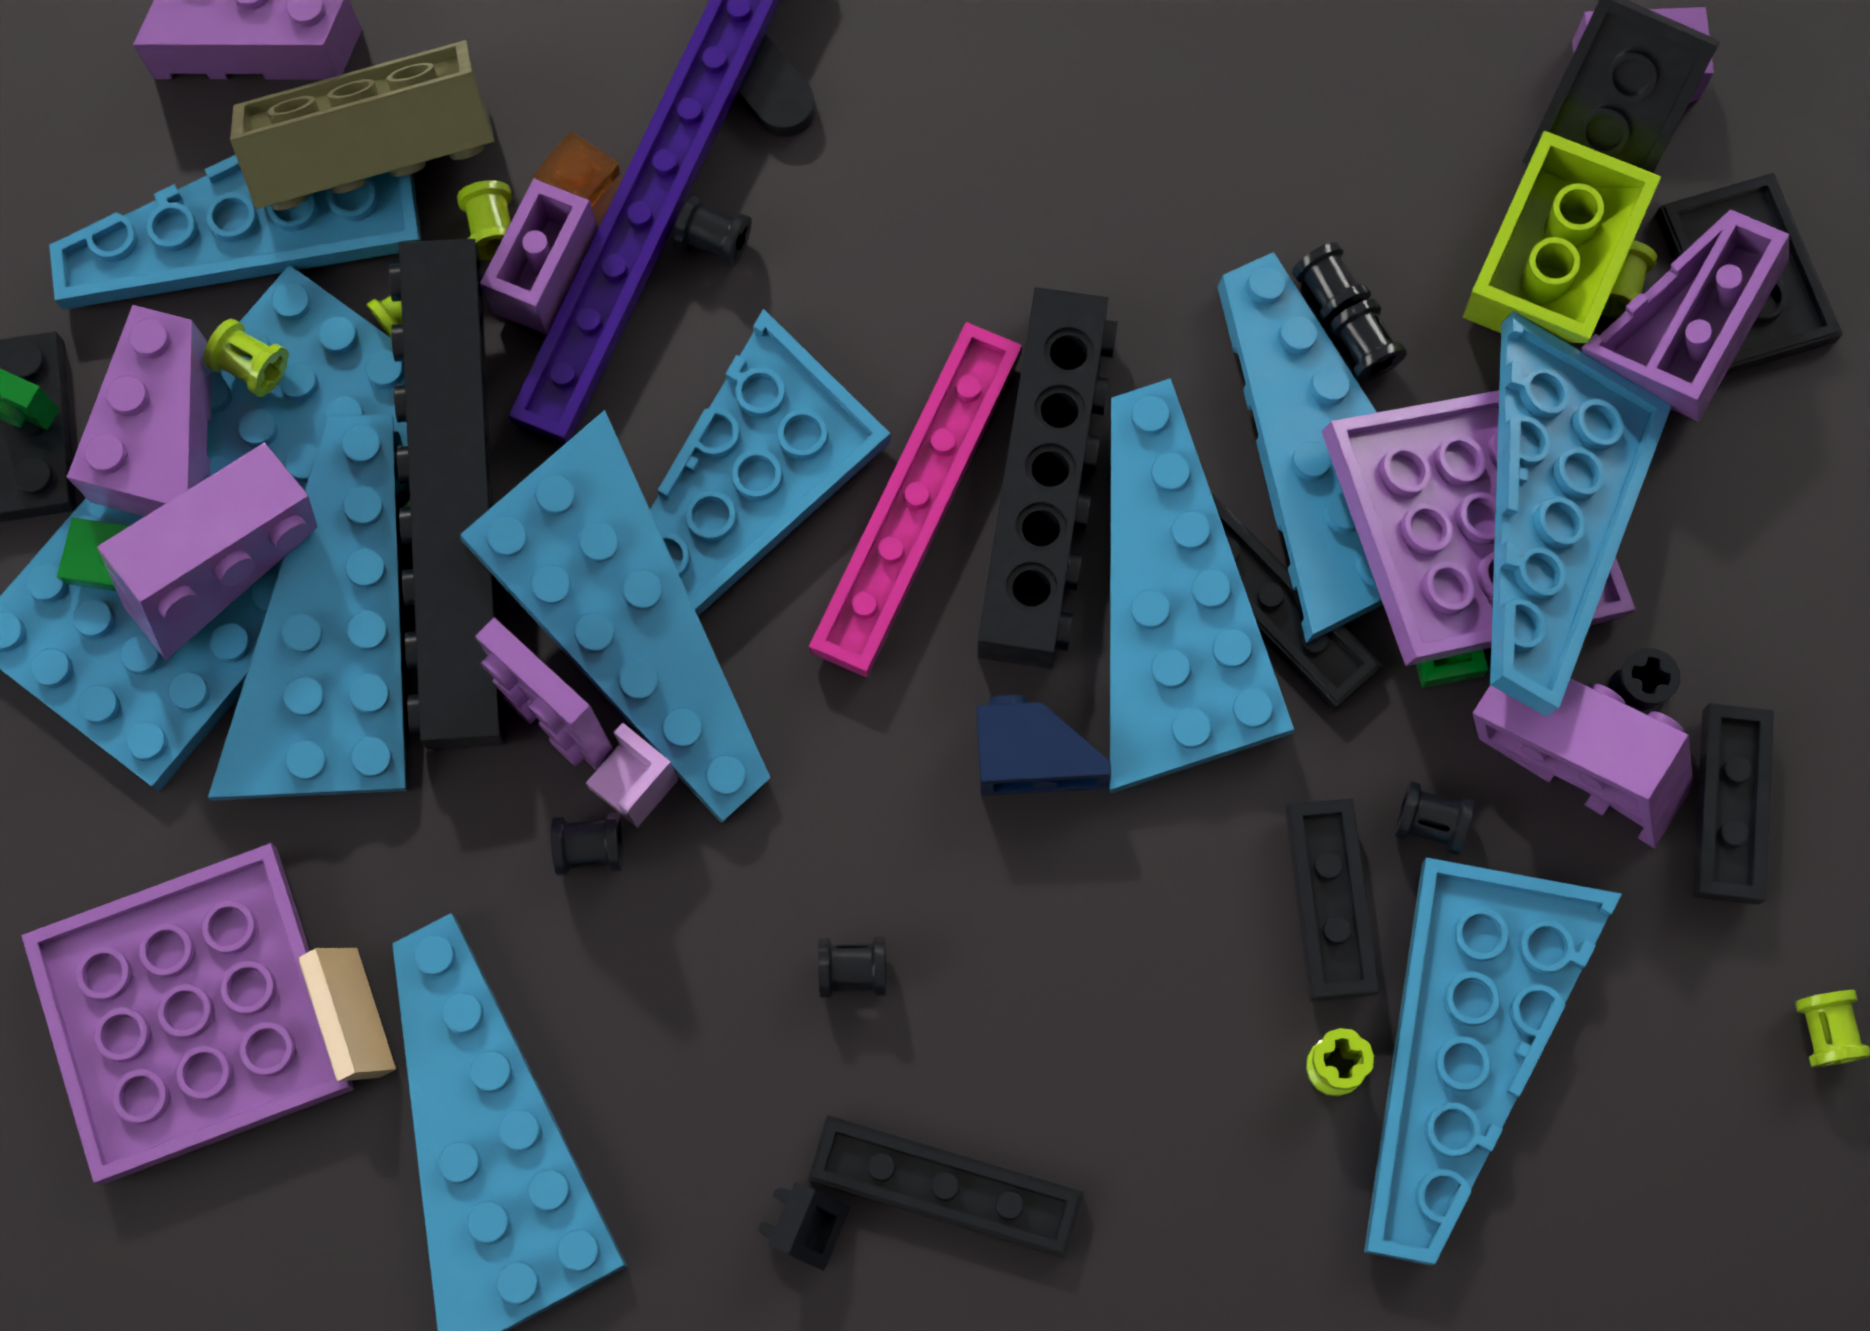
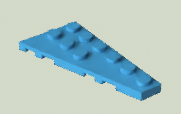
[1364,857,1622,1266]

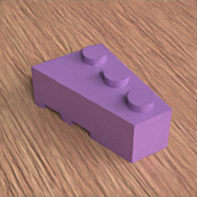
[133,0,362,80]
[1581,209,1789,422]
[67,305,212,517]
[97,442,318,661]
[1472,678,1694,849]

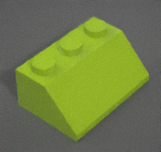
[1463,130,1661,344]

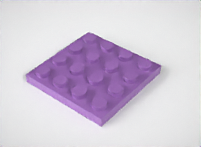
[1321,390,1636,666]
[21,843,355,1185]

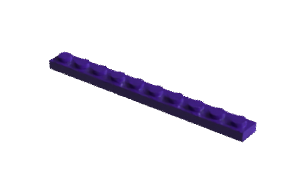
[508,0,781,444]

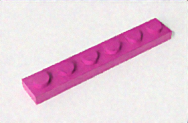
[809,322,1022,678]

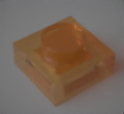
[534,130,621,207]

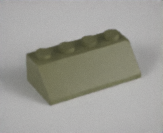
[230,40,494,210]

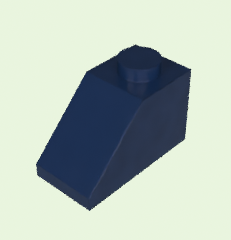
[976,695,1111,796]

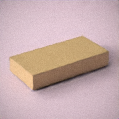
[298,948,396,1081]

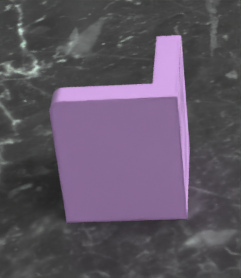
[586,723,679,828]

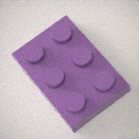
[475,618,614,770]

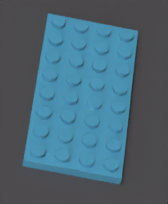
[0,266,410,792]

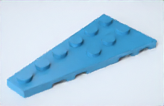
[49,155,422,310]
[1217,252,1383,643]
[650,309,891,616]
[1490,311,1672,717]
[1110,378,1294,794]
[460,410,770,823]
[208,414,407,801]
[392,913,628,1331]

